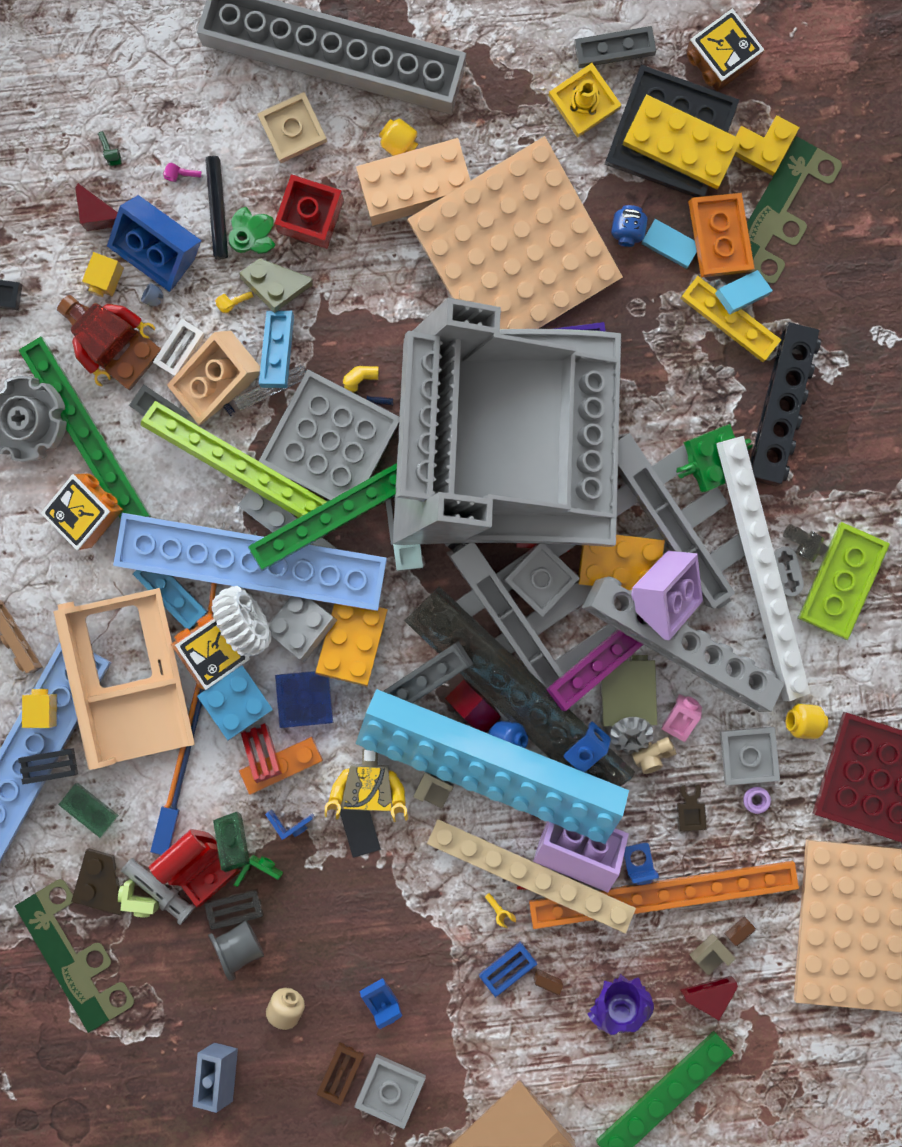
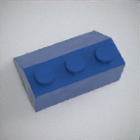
[107,195,202,292]

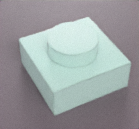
[393,544,423,571]

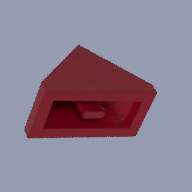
[75,183,118,231]
[445,679,501,733]
[680,976,738,1021]

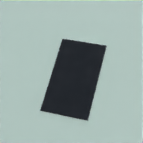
[340,809,381,858]

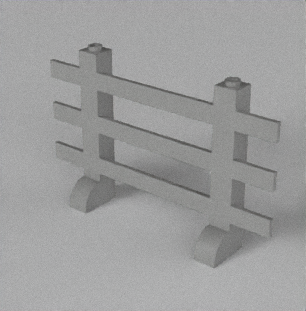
[433,433,745,721]

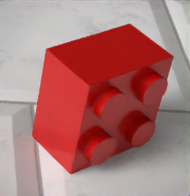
[274,174,344,249]

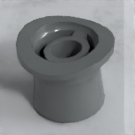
[208,920,264,981]

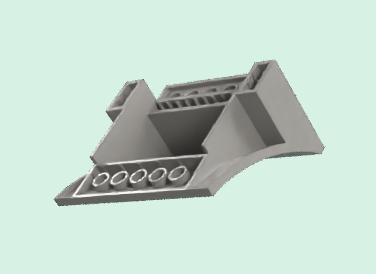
[393,298,621,547]

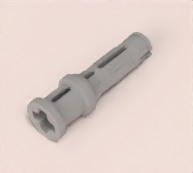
[121,858,196,925]

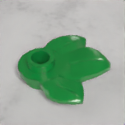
[228,207,275,254]

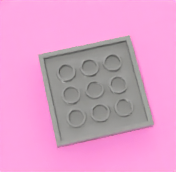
[259,369,400,500]

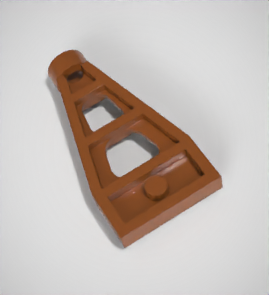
[57,295,161,391]

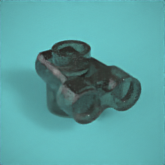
[783,524,829,563]

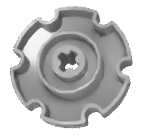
[0,376,67,462]

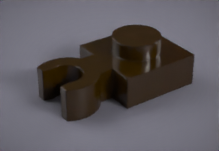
[677,783,707,831]

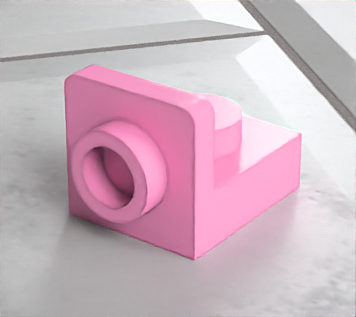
[661,694,702,742]

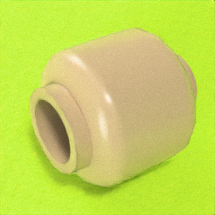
[266,988,305,1030]

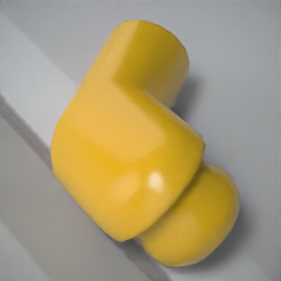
[343,366,379,393]

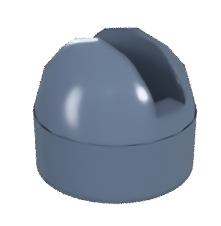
[141,283,164,306]

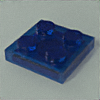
[275,671,334,728]

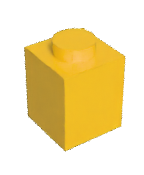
[82,252,124,297]
[22,689,57,728]

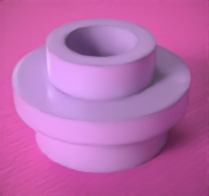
[743,787,771,814]

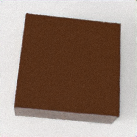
[724,916,756,946]
[533,969,563,995]

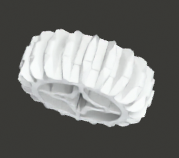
[212,586,272,658]

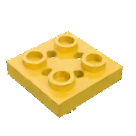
[548,63,622,138]

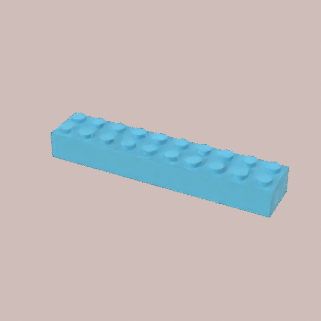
[355,689,629,844]

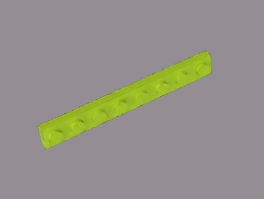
[140,401,327,518]

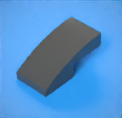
[129,384,188,419]

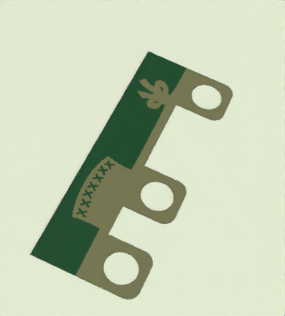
[747,136,842,283]
[14,879,134,1033]

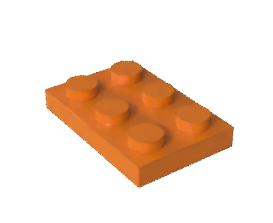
[688,193,755,278]

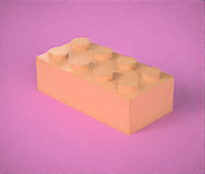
[356,138,470,226]

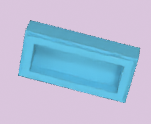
[641,219,697,269]
[715,270,772,314]

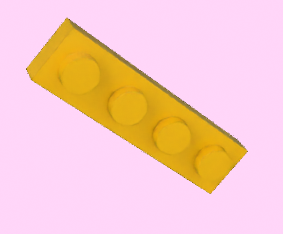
[680,276,781,362]

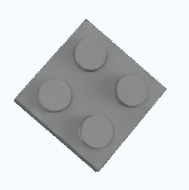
[503,543,580,617]
[269,596,337,663]
[720,727,780,785]
[355,1054,426,1129]

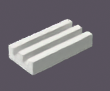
[153,319,205,376]

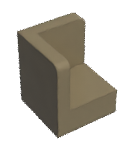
[413,772,454,808]
[689,933,736,975]

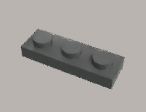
[574,26,656,68]

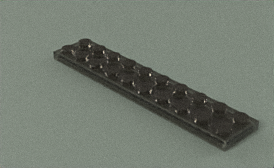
[404,586,635,786]

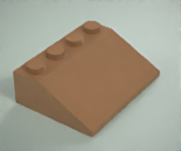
[448,1080,576,1147]

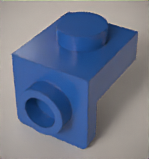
[360,978,402,1029]

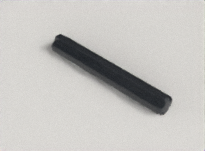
[205,156,228,260]

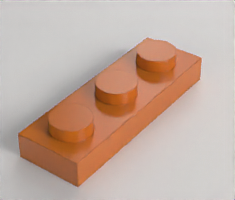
[239,737,323,795]

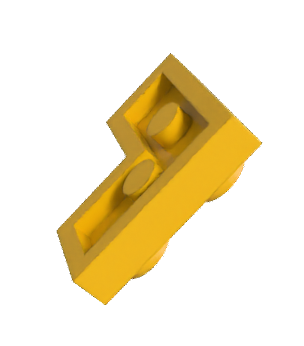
[734,115,800,176]

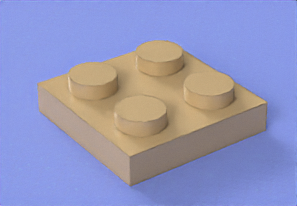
[257,92,327,164]

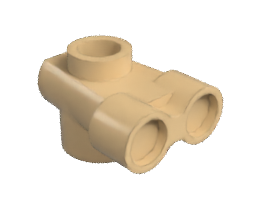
[632,737,677,774]

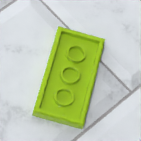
[797,522,890,640]

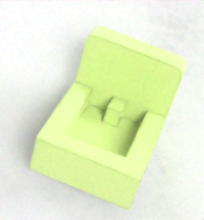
[118,879,159,917]

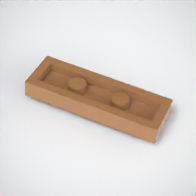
[0,600,43,674]

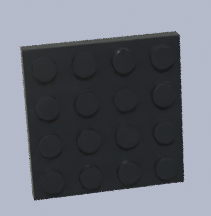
[604,64,739,197]

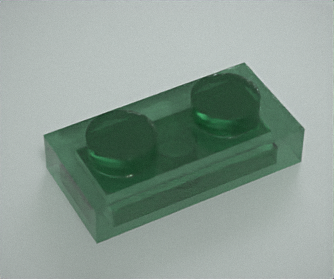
[58,783,119,838]
[213,811,250,872]

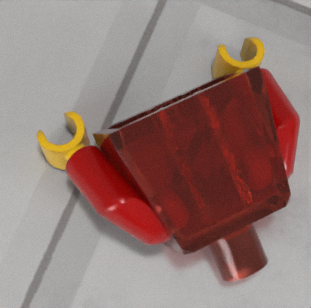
[70,303,155,387]

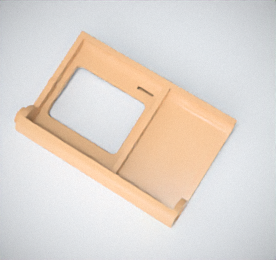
[53,588,195,770]

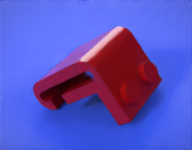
[149,829,240,907]

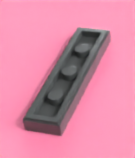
[383,641,473,703]

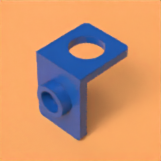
[564,721,611,772]
[265,809,315,840]
[624,842,659,885]

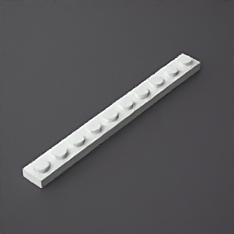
[716,436,810,701]

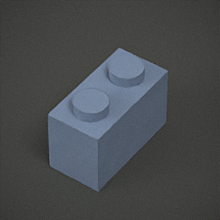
[193,1043,238,1113]

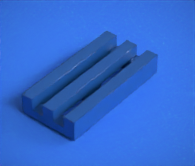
[479,941,538,998]

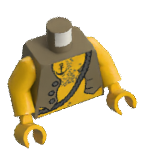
[324,749,408,822]

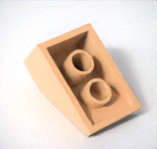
[167,331,260,425]

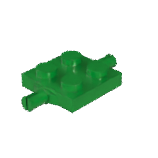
[676,424,753,492]

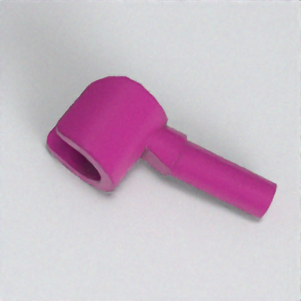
[163,163,202,182]

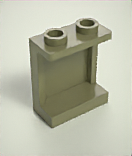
[600,655,657,726]

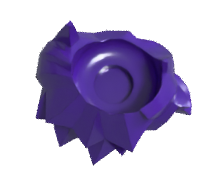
[587,974,654,1035]

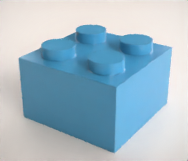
[197,665,273,741]

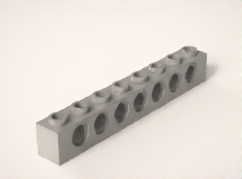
[582,576,785,712]

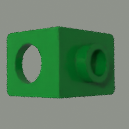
[234,855,283,887]

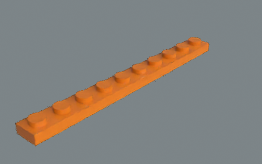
[529,861,799,929]

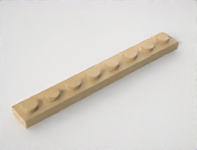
[427,820,636,934]

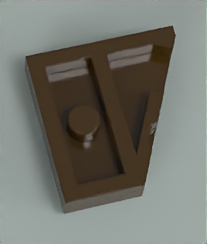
[71,848,124,916]

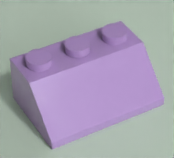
[631,551,703,640]
[533,821,629,893]

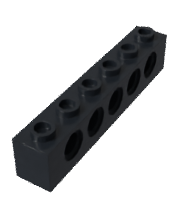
[750,322,821,487]

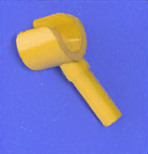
[215,291,253,313]
[485,893,516,929]

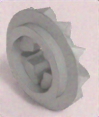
[610,717,653,754]

